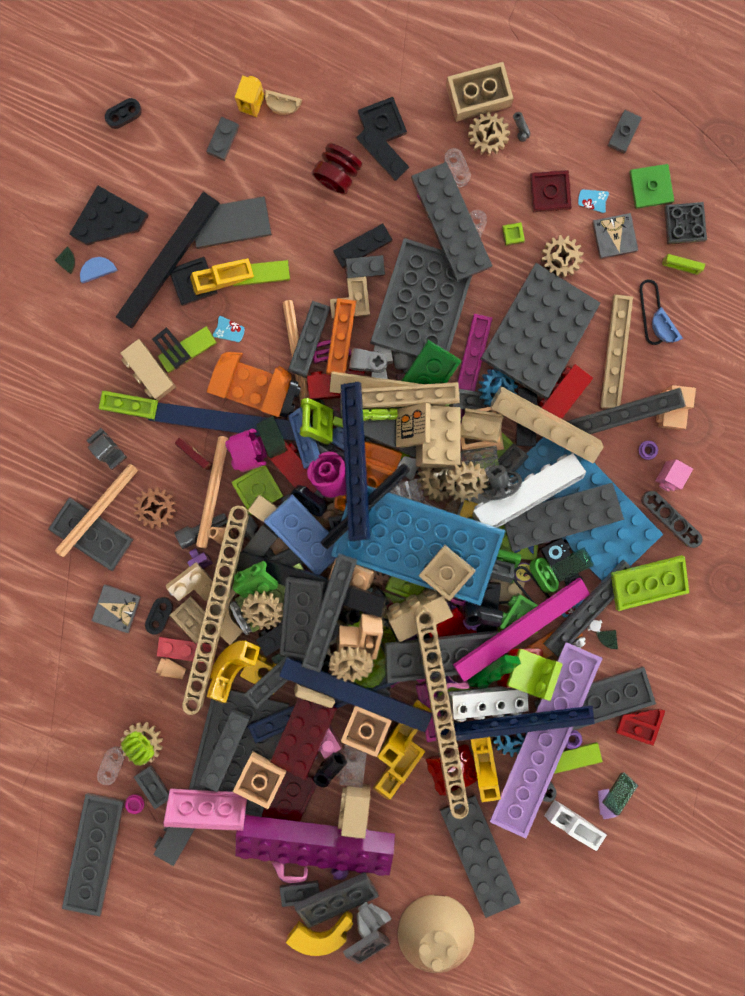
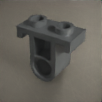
[86,428,127,470]

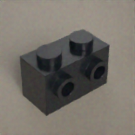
[256,618,283,656]

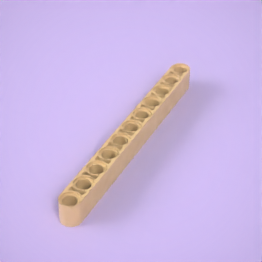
[182,506,249,715]
[414,607,469,819]

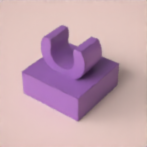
[187,548,213,569]

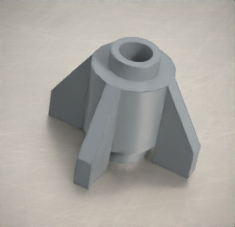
[356,902,392,938]

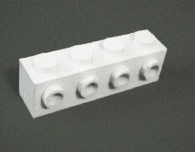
[448,686,529,721]

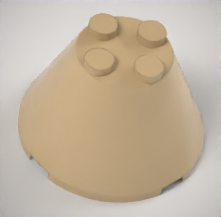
[398,895,474,973]

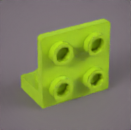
[507,649,563,701]

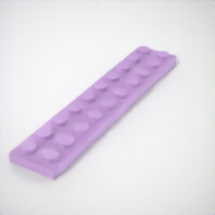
[490,642,603,839]

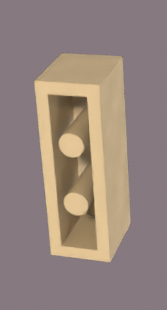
[120,339,176,401]

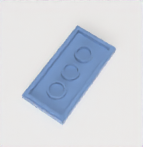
[264,494,336,575]

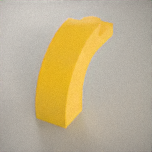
[207,641,260,703]
[377,700,432,769]
[471,737,501,802]
[286,911,353,956]

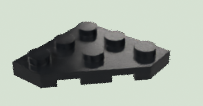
[69,185,149,246]

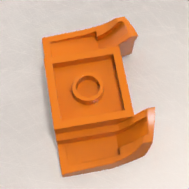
[207,352,291,417]
[334,441,403,512]

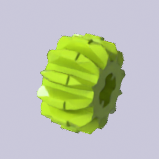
[121,731,154,766]

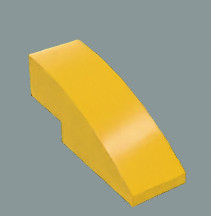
[190,258,254,295]
[373,741,425,800]

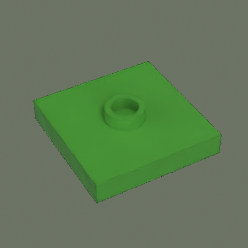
[629,164,674,209]

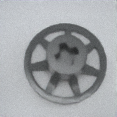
[482,465,522,500]

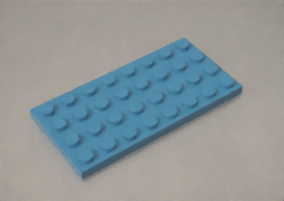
[510,437,663,582]
[331,486,505,606]

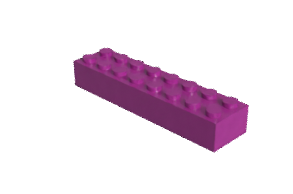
[235,815,395,876]

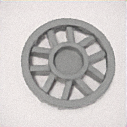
[230,601,252,635]

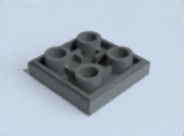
[664,202,707,244]

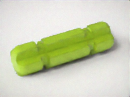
[363,408,398,421]

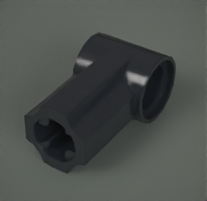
[463,601,503,627]
[338,605,361,625]
[313,752,347,788]

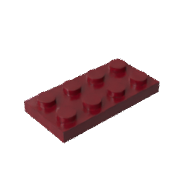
[271,697,337,780]

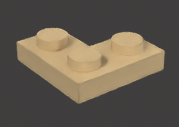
[330,277,370,320]
[166,562,220,601]

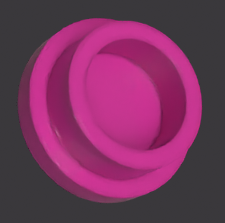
[125,794,145,814]

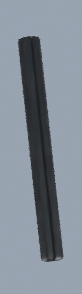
[321,463,410,549]

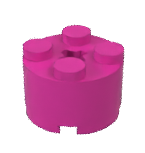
[225,429,267,473]
[307,452,346,497]

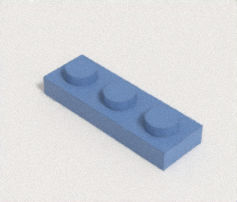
[288,408,320,469]

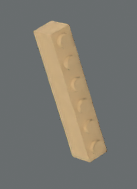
[491,386,604,463]

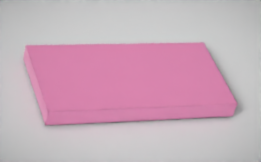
[164,789,247,831]

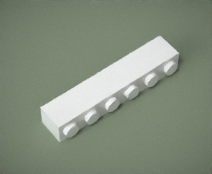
[473,453,586,528]

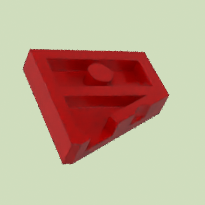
[615,709,665,746]

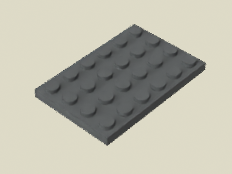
[370,238,472,358]
[480,263,600,400]
[189,689,290,817]

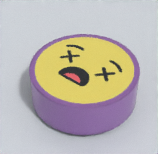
[515,563,532,582]

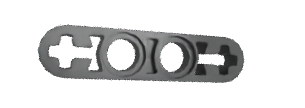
[641,491,703,548]

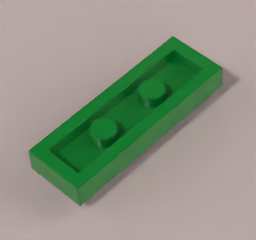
[468,655,521,689]

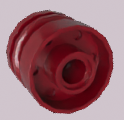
[312,143,362,194]

